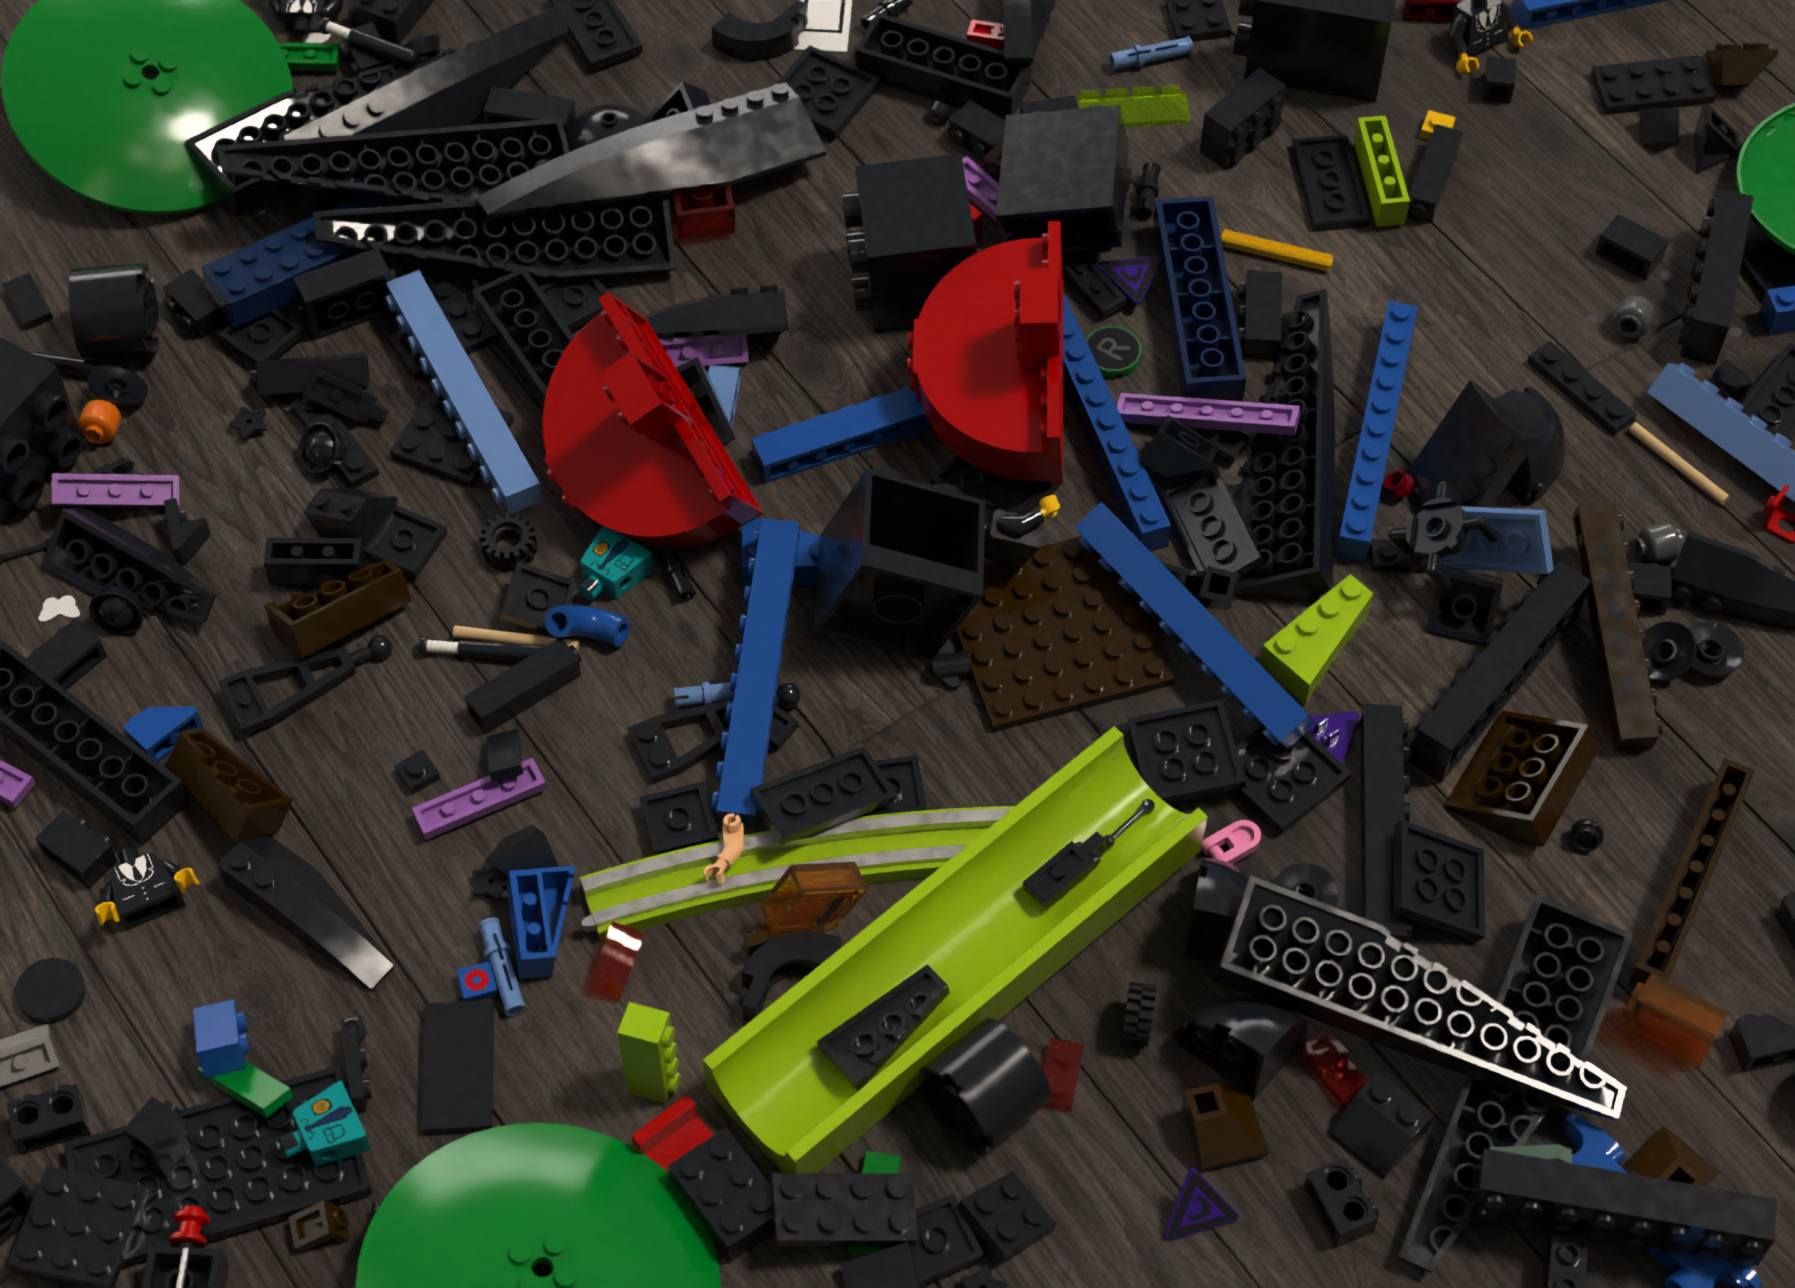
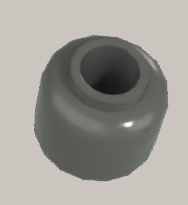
[1612,295,1655,339]
[1634,522,1684,564]

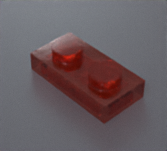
[1043,1038,1084,1112]

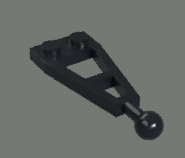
[218,635,393,736]
[627,683,801,785]

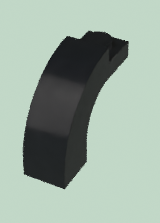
[711,0,808,61]
[1161,562,1240,610]
[739,931,841,1022]

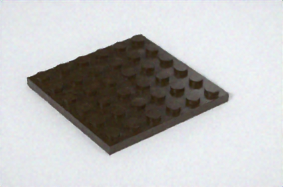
[954,536,1175,733]

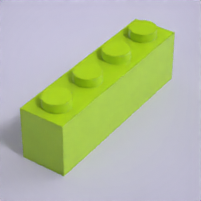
[1353,115,1410,227]
[617,1002,681,1104]

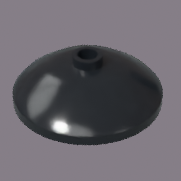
[568,104,650,151]

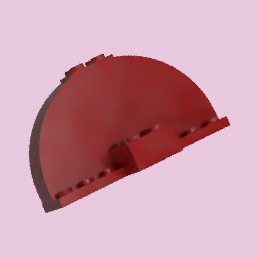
[907,221,1064,485]
[542,292,764,548]

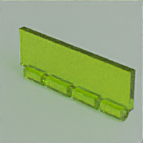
[1077,84,1190,127]

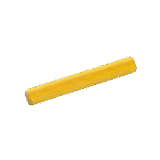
[1221,229,1333,272]

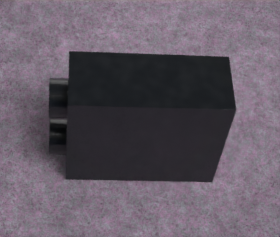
[1233,0,1396,102]
[995,105,1129,252]

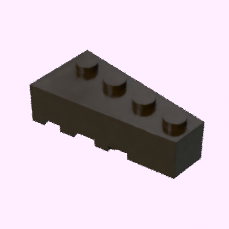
[264,560,412,658]
[167,728,293,842]

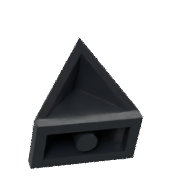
[1694,103,1740,175]
[485,824,559,876]

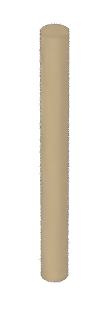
[1629,422,1730,505]
[453,625,580,651]

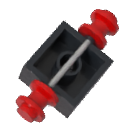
[142,1205,229,1288]

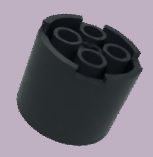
[68,263,159,358]
[919,1018,1051,1154]

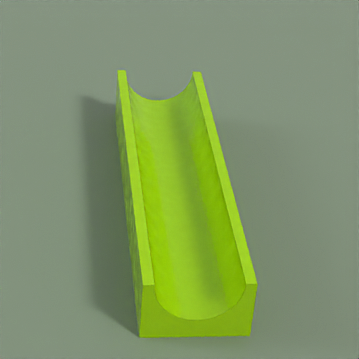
[703,726,1208,1173]

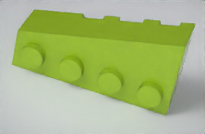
[1259,574,1374,705]

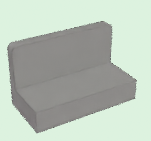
[0,1024,60,1087]

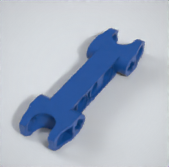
[1538,1113,1762,1288]

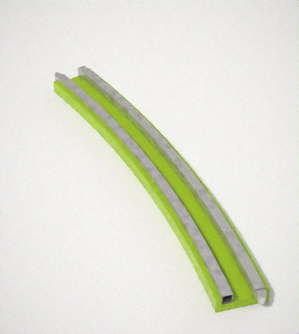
[579,806,1015,942]

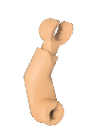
[703,813,744,884]

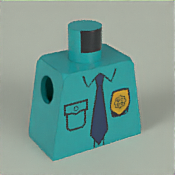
[579,526,653,600]
[280,1081,372,1165]

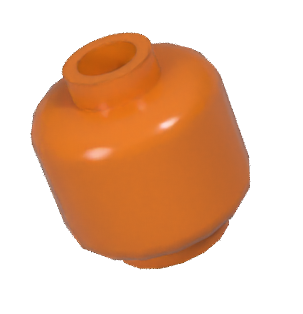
[77,400,122,444]

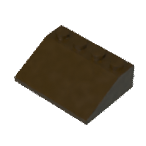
[1446,711,1599,847]

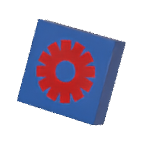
[457,961,498,1001]

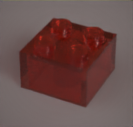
[669,184,735,240]

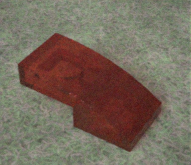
[587,921,644,1002]
[1300,1029,1368,1107]

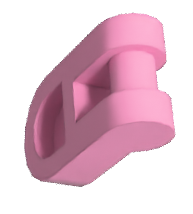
[1201,820,1261,865]

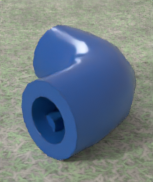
[545,605,631,647]

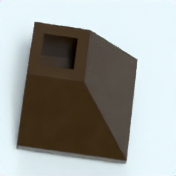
[1706,43,1778,85]
[1181,1083,1269,1171]
[1623,1126,1719,1187]

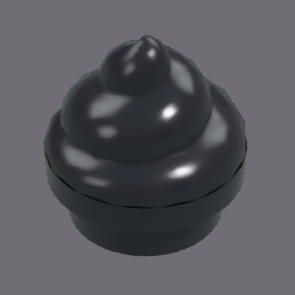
[1570,819,1604,852]

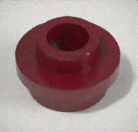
[1383,470,1414,499]

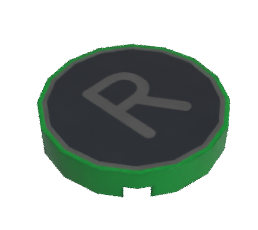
[1086,326,1142,378]

